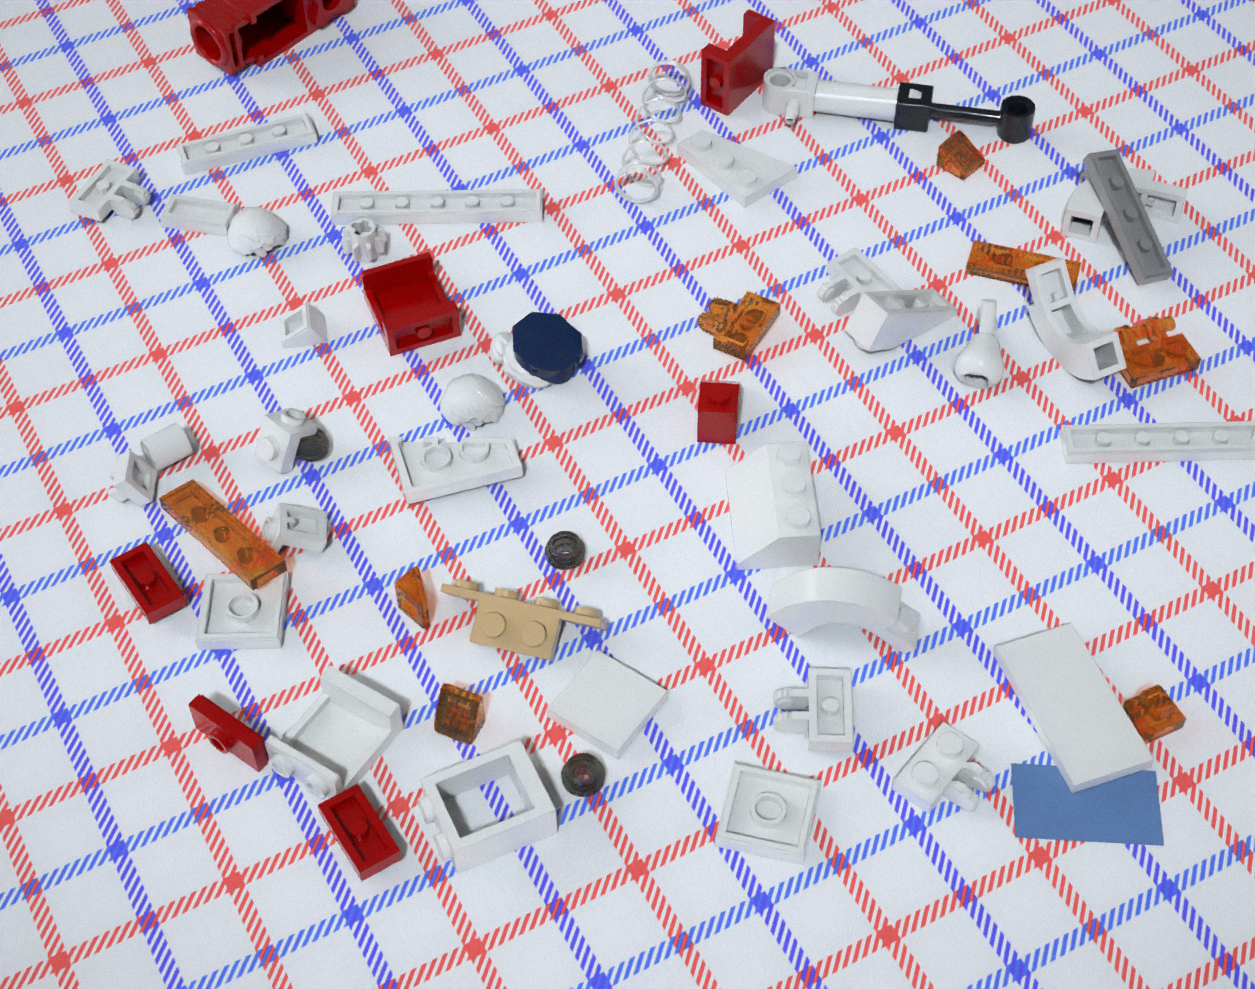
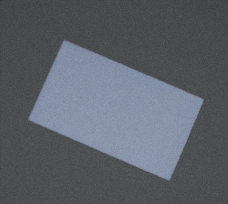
[1011,763,1164,846]

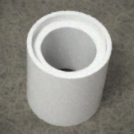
[140,423,193,472]

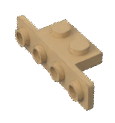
[440,579,609,661]

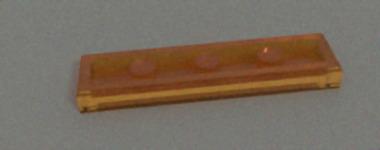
[159,479,287,590]

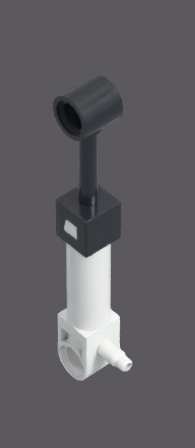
[762,67,1036,144]

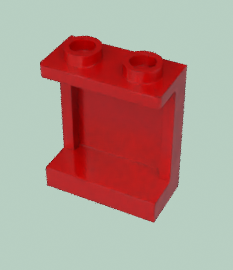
[700,9,775,116]
[360,252,461,356]

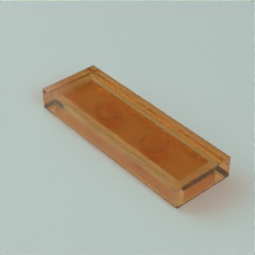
[965,240,1081,292]

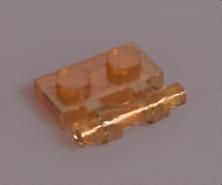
[1113,316,1201,389]

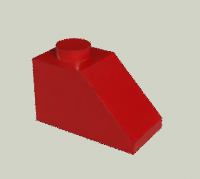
[697,379,740,444]

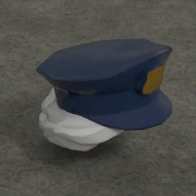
[490,312,583,388]

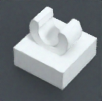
[107,450,157,507]

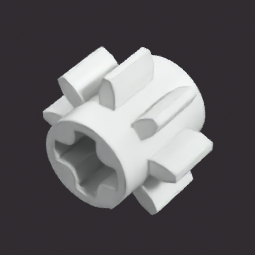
[341,218,386,263]

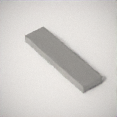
[1083,149,1174,285]

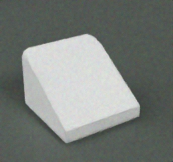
[279,302,328,348]

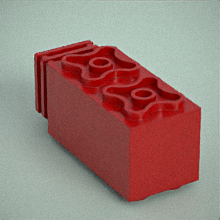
[186,0,355,76]

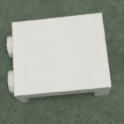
[264,665,404,799]

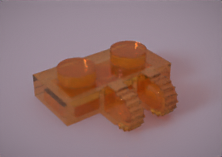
[697,291,781,361]

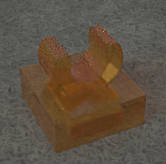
[1123,684,1186,744]

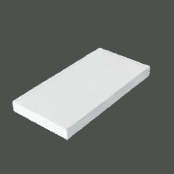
[993,623,1154,793]

